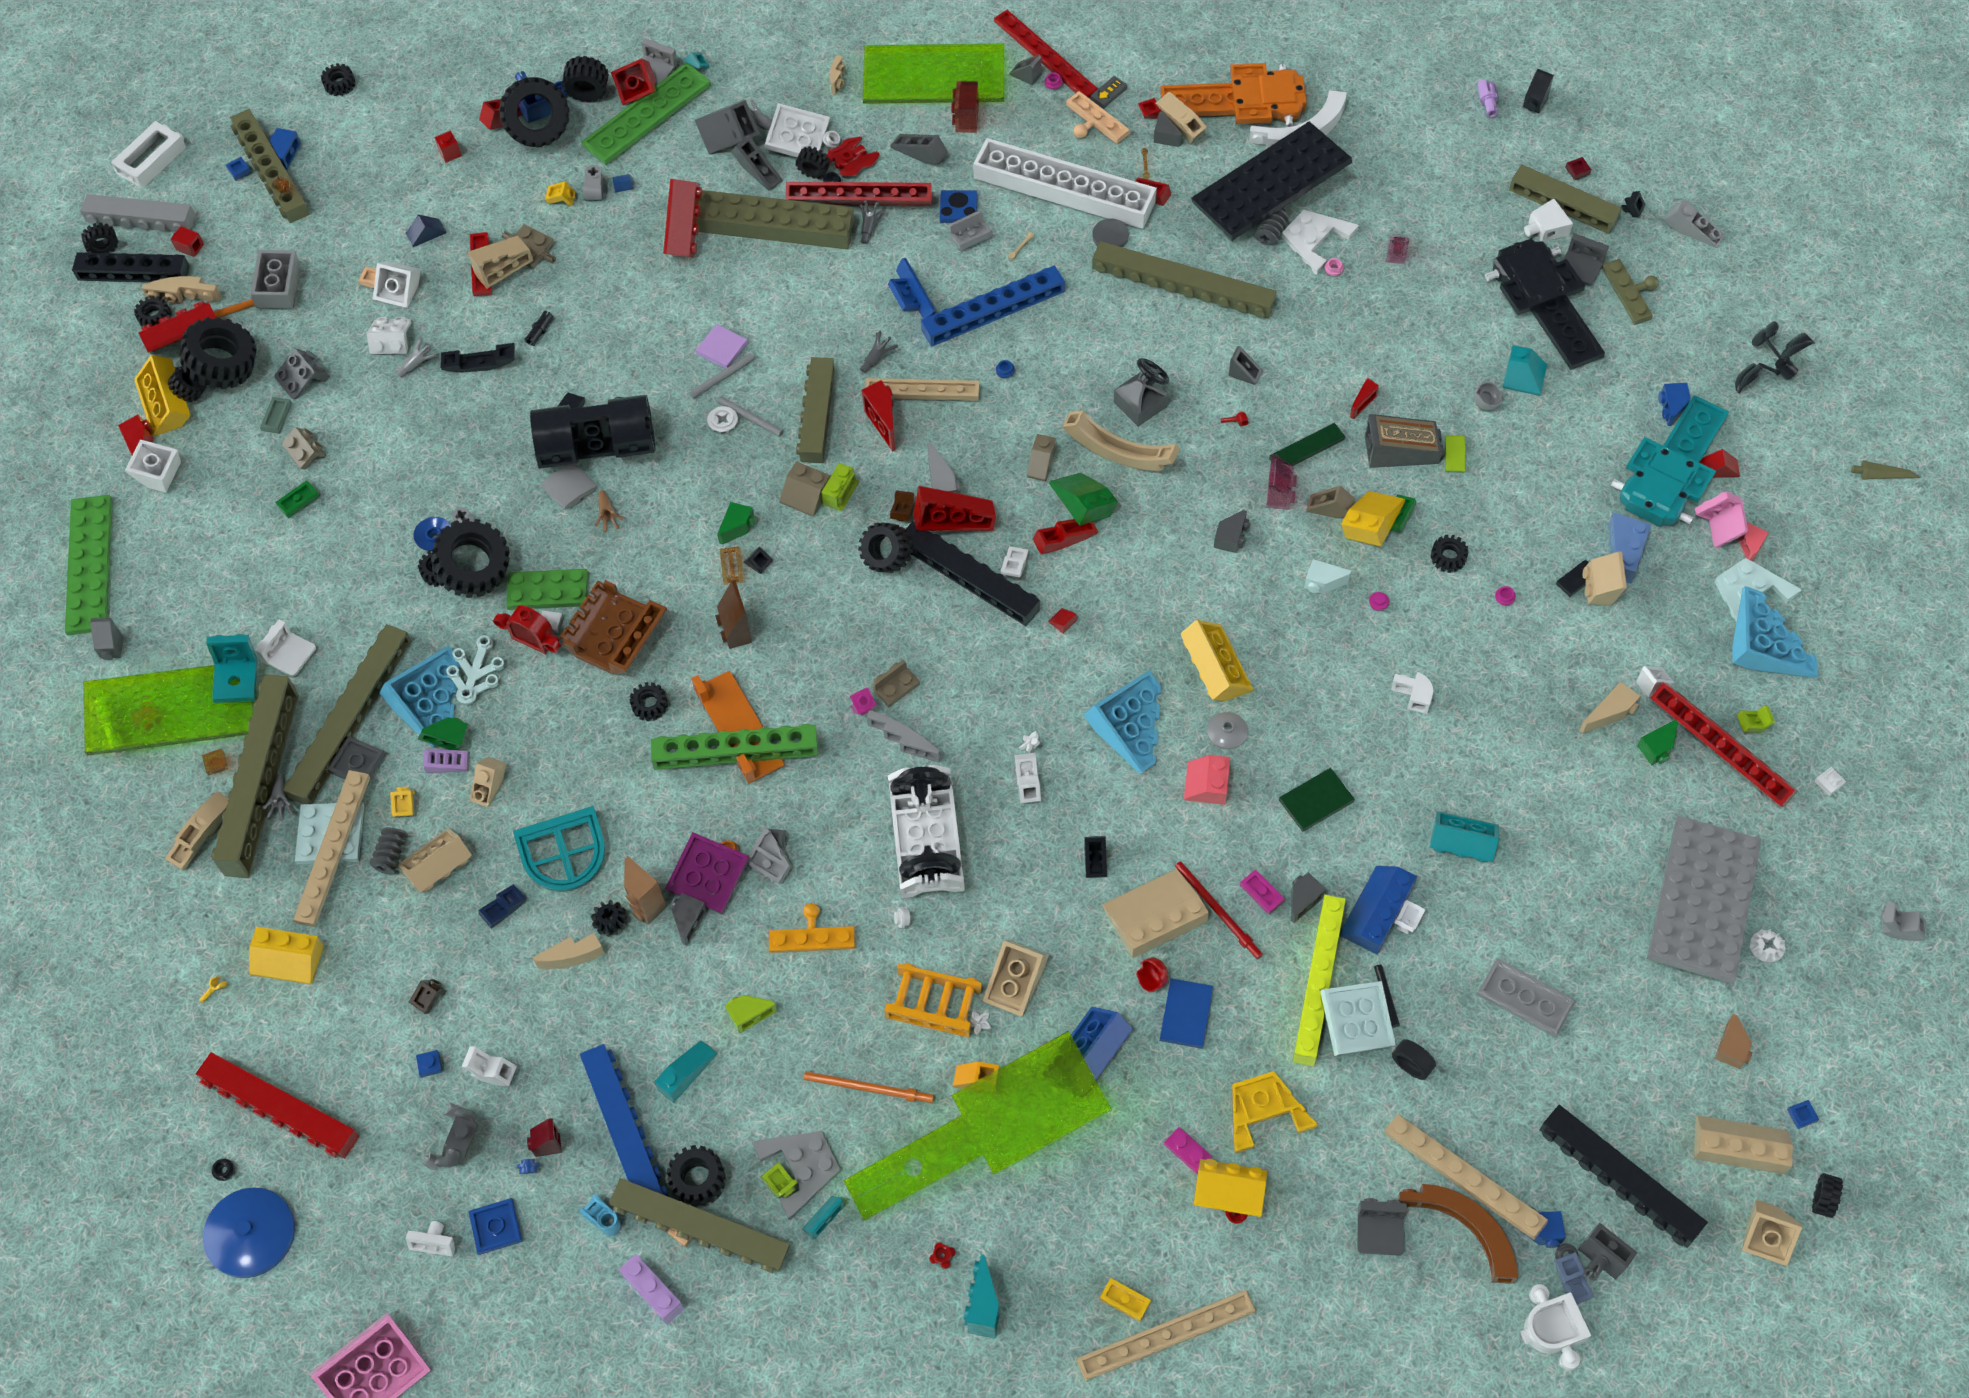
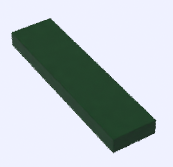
[1269,422,1345,473]

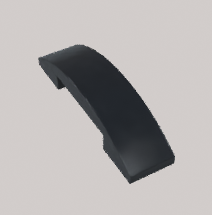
[440,343,515,373]

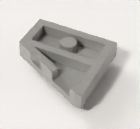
[747,828,791,884]

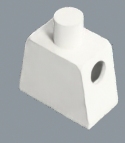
[1524,199,1573,241]

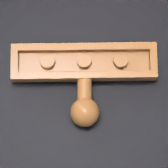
[1066,91,1130,144]

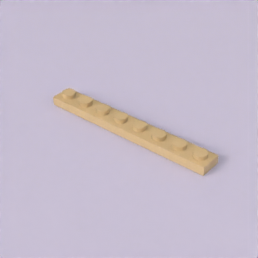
[293,770,370,927]
[1384,1114,1548,1240]

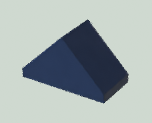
[406,214,446,247]

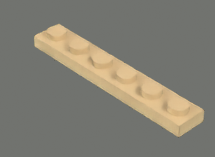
[865,378,979,401]

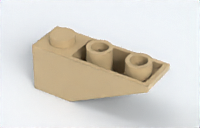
[1156,92,1207,144]

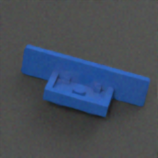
[888,258,936,319]

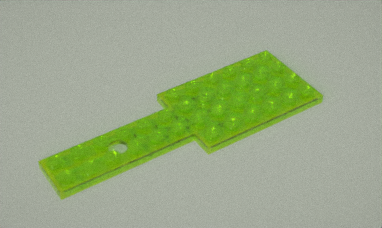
[843,1031,1112,1221]

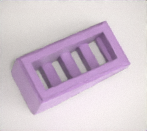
[423,749,469,774]

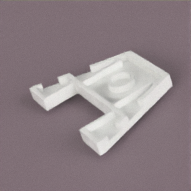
[1282,210,1359,275]

